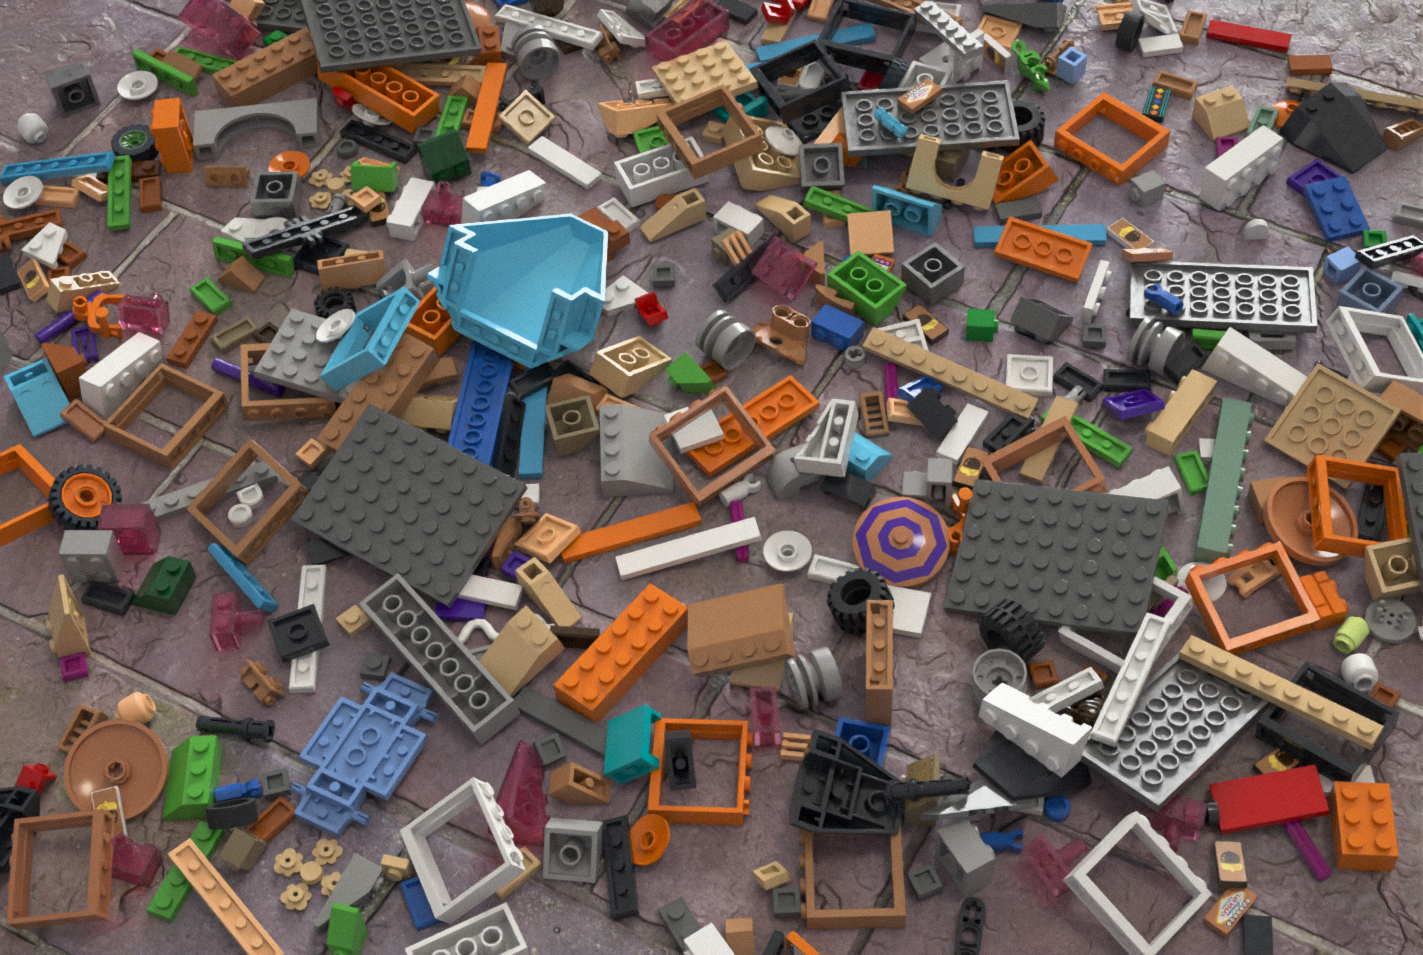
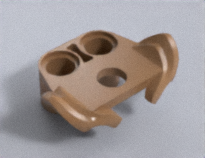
[751,305,810,365]

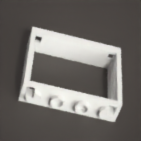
[1325,306,1423,395]
[1058,577,1193,674]
[400,777,526,924]
[1063,811,1212,955]

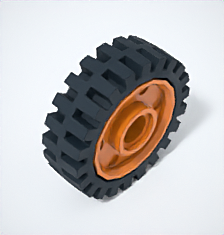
[48,464,122,530]

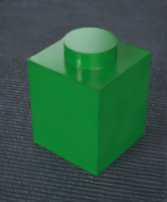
[966,309,999,342]

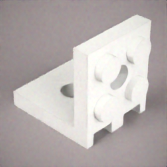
[919,28,984,84]

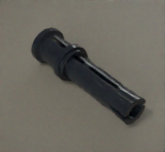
[196,715,275,743]
[886,777,970,804]

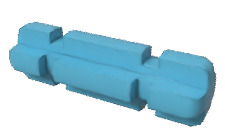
[874,108,908,138]

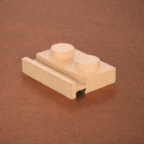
[1096,2,1134,31]

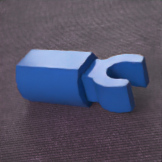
[1144,283,1184,316]
[215,779,263,803]
[980,830,1024,853]

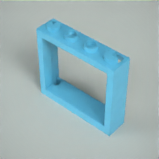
[319,287,421,391]

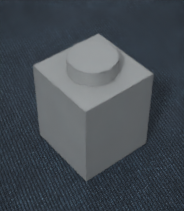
[1129,170,1165,208]

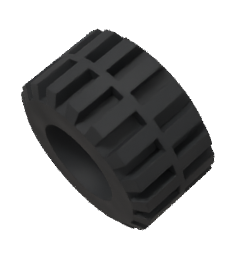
[999,99,1045,153]
[827,568,895,636]
[978,599,1045,663]

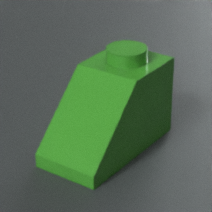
[665,352,717,393]
[327,902,368,955]

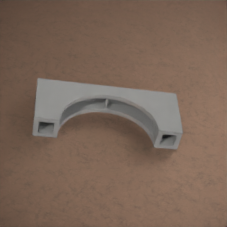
[193,98,321,160]

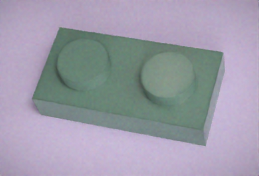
[1246,105,1279,137]

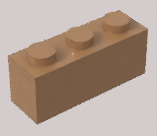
[317,250,386,292]

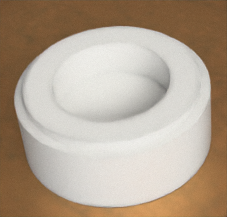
[228,504,253,528]

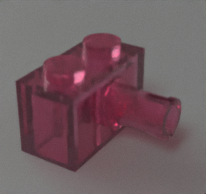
[421,181,465,227]
[118,293,170,334]
[209,592,264,651]
[1147,795,1208,853]
[111,833,163,888]
[1021,833,1089,899]

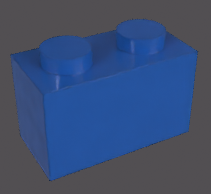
[811,304,864,351]

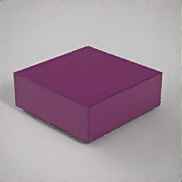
[60,652,89,683]

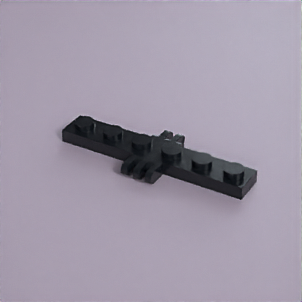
[242,206,368,260]

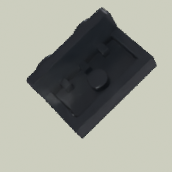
[905,386,958,440]
[983,413,1035,453]

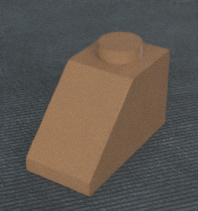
[549,762,611,805]

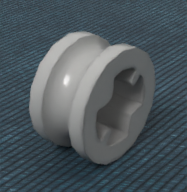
[845,346,865,369]

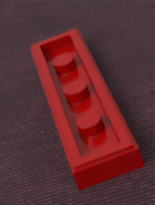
[1206,19,1292,53]

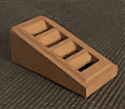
[1382,118,1423,152]
[859,391,890,438]
[492,518,523,571]
[56,703,108,754]

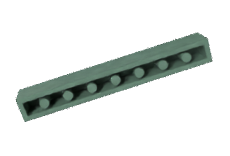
[1193,397,1254,564]

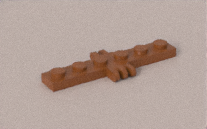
[0,208,64,252]

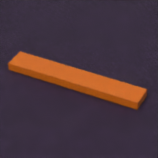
[465,62,508,154]
[561,502,702,564]

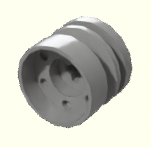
[511,25,561,80]
[695,310,756,370]
[1127,317,1185,376]
[784,647,843,711]
[972,648,1027,708]

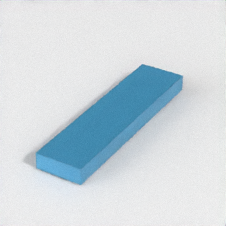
[207,543,279,613]

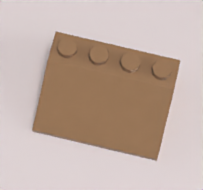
[688,583,796,678]

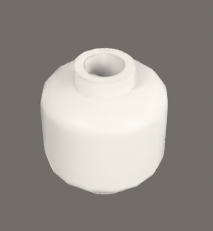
[17,113,48,144]
[1341,654,1378,692]

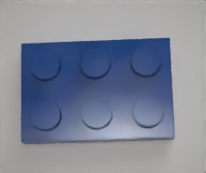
[1303,176,1370,242]

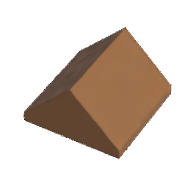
[547,373,608,412]

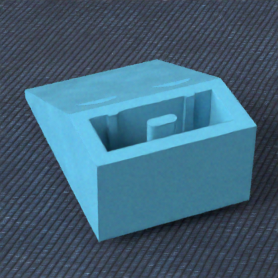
[4,358,69,438]

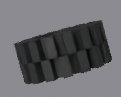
[314,287,356,319]

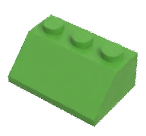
[827,250,907,327]
[163,735,223,821]

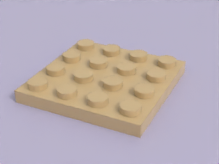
[652,41,758,104]
[1264,363,1401,491]

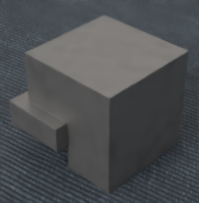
[625,0,675,32]

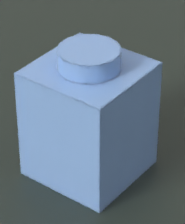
[1056,47,1087,85]
[1323,247,1361,286]

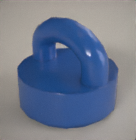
[480,171,501,187]

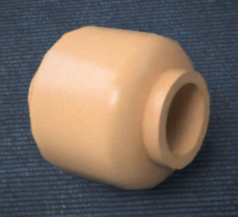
[116,692,156,725]

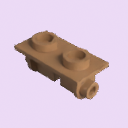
[596,23,622,63]
[1042,39,1074,76]
[204,166,250,187]
[514,497,541,524]
[240,658,286,706]

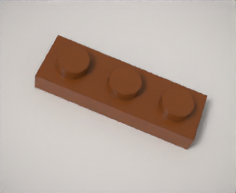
[166,310,218,369]

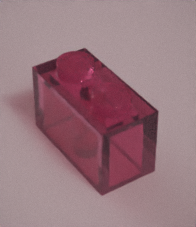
[750,686,781,748]

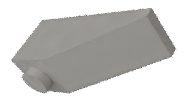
[313,853,385,931]

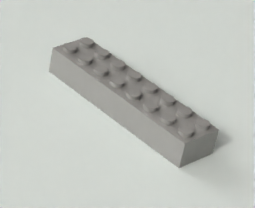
[359,573,521,745]

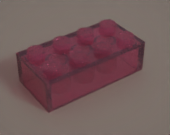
[177,0,262,61]
[645,0,730,62]

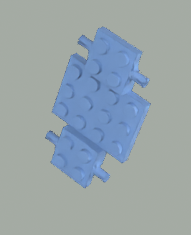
[290,672,439,838]

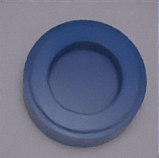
[1044,795,1071,823]

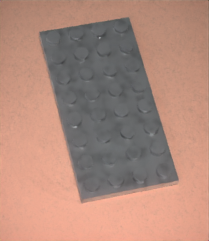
[841,80,1020,157]
[1130,261,1317,333]
[1080,637,1272,812]

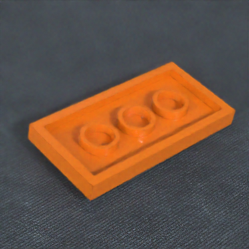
[994,216,1093,283]

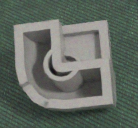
[767,443,821,501]

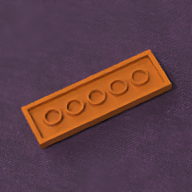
[685,375,820,478]

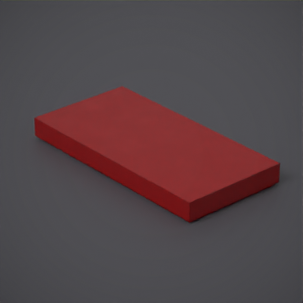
[1209,764,1329,835]

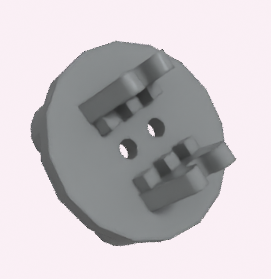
[1364,598,1416,645]

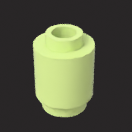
[1333,617,1370,654]

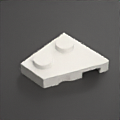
[602,275,648,316]

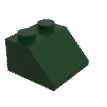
[417,129,472,188]
[131,556,197,616]

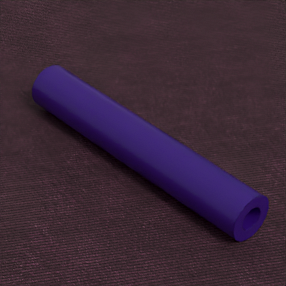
[35,290,103,344]
[211,358,285,398]

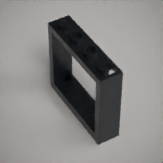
[817,0,916,75]
[750,39,852,124]
[1255,662,1400,782]

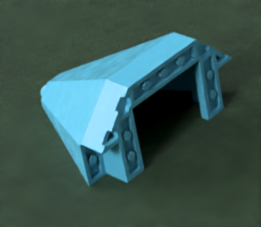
[427,214,608,369]

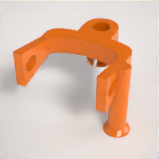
[72,294,132,339]
[948,488,973,555]

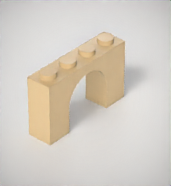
[906,134,1004,211]

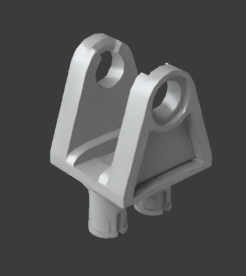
[376,259,435,301]

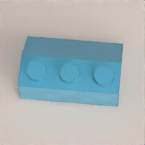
[872,185,942,237]
[810,432,893,482]

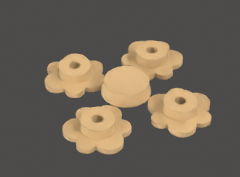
[309,166,359,210]
[274,839,343,911]

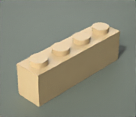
[1144,369,1217,457]

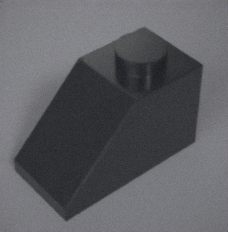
[664,729,696,791]

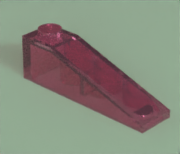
[487,740,550,846]

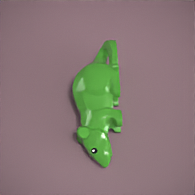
[1011,40,1050,92]

